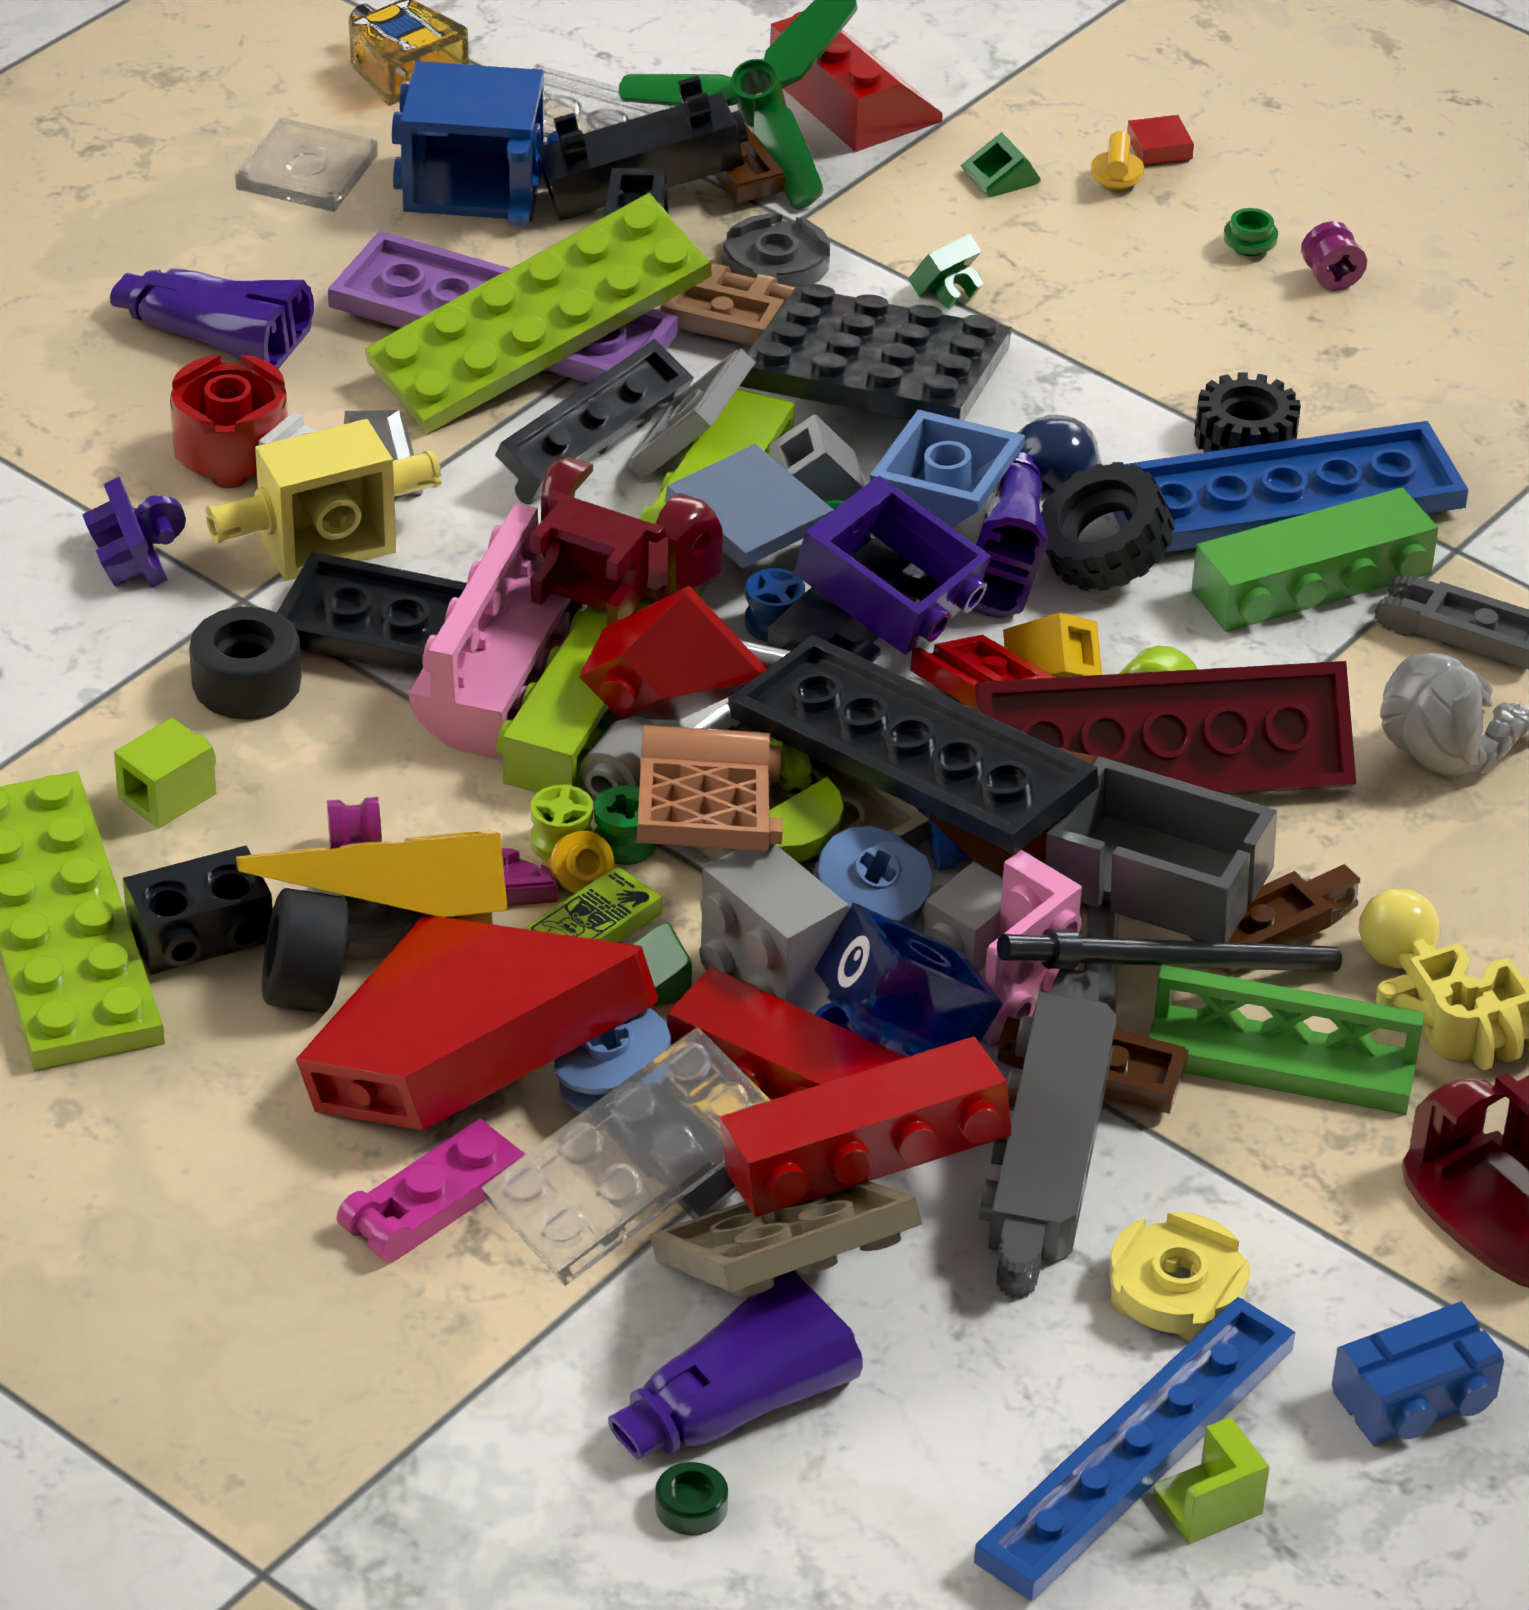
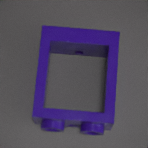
[793,476,991,655]

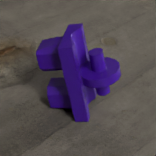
[82,477,186,588]

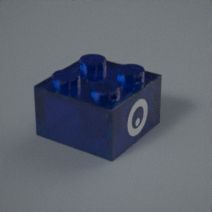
[814,902,1003,1056]

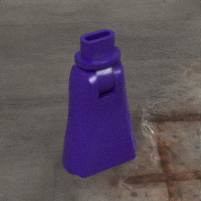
[110,269,314,369]
[974,452,1048,618]
[608,1270,863,1460]

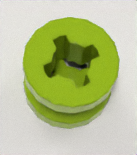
[530,785,593,860]

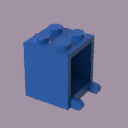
[392,61,545,227]

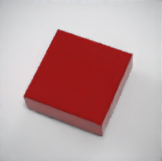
[1127,115,1194,166]

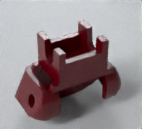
[530,457,723,627]
[1402,1074,1529,1288]

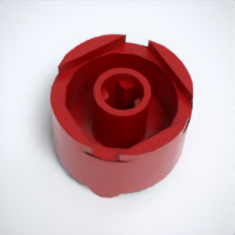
[170,355,288,488]

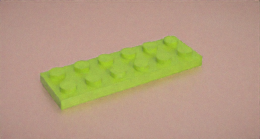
[365,193,712,435]
[0,771,165,1071]

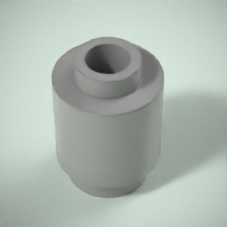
[580,716,654,798]

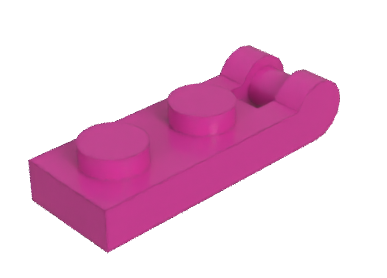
[336,1119,526,1263]

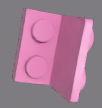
[980,850,1082,1046]

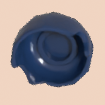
[1017,415,1101,492]

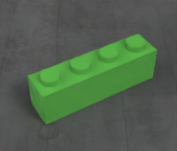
[1191,487,1438,632]

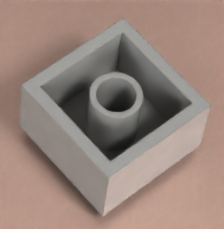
[699,843,849,1015]

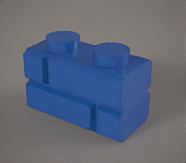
[1331,1301,1504,1445]

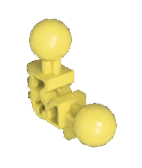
[1358,888,1529,1070]

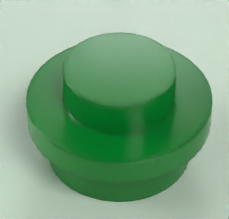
[1223,208,1278,256]

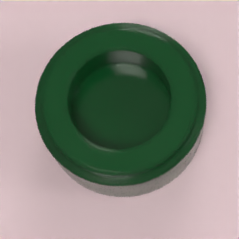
[655,1462,728,1535]

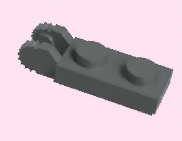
[1374,574,1529,669]

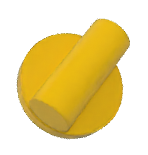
[1091,131,1144,191]
[542,831,614,894]

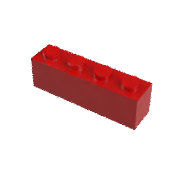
[667,967,906,1104]
[719,1036,1012,1218]

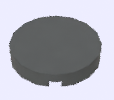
[722,213,831,288]

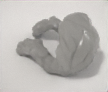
[1380,653,1529,777]

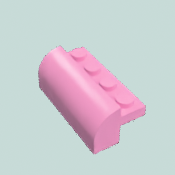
[408,503,587,760]

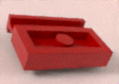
[910,634,1055,711]

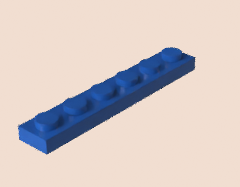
[974,1297,1295,1602]

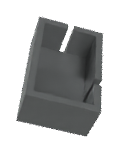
[1046,756,1277,942]

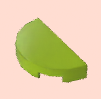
[735,777,844,862]

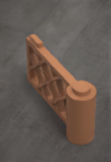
[636,725,783,851]

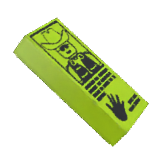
[525,866,662,943]

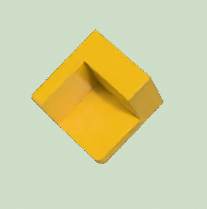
[1003,612,1102,677]

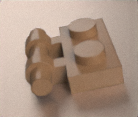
[660,263,796,346]

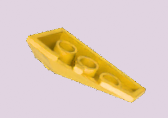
[236,830,508,924]

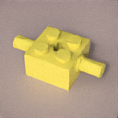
[205,419,442,581]

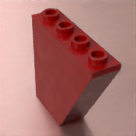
[296,914,658,1130]

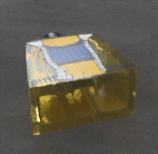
[348,0,469,106]

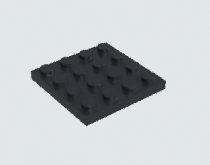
[739,284,1012,420]

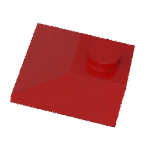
[579,586,767,720]

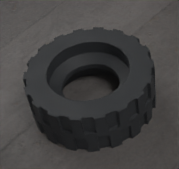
[1041,462,1175,591]

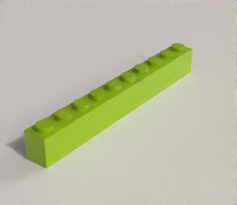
[496,389,795,792]

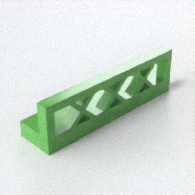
[1149,964,1425,1115]

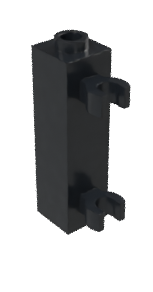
[537,75,748,221]
[768,537,941,663]

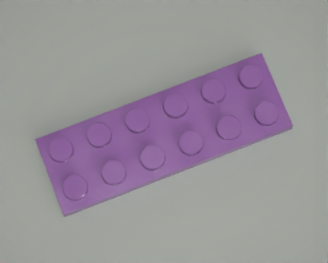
[328,231,678,383]

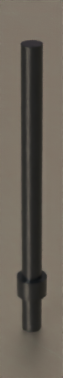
[996,929,1342,972]

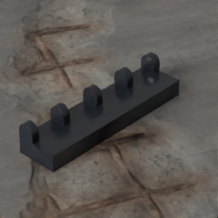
[495,339,694,504]

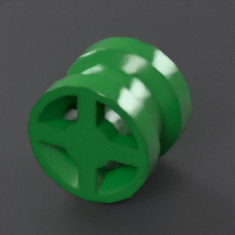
[594,785,657,865]

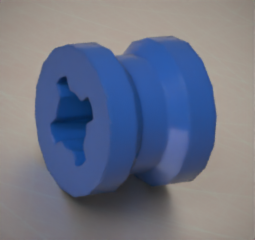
[745,568,805,642]

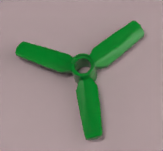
[619,0,858,209]

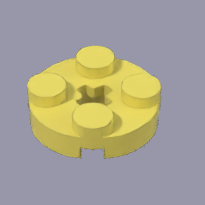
[1109,1212,1250,1342]

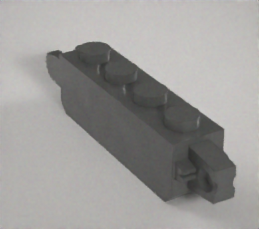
[979,969,1117,1298]

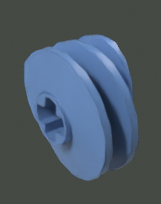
[812,826,932,937]
[554,1008,676,1116]

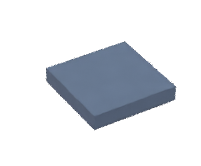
[665,444,834,568]

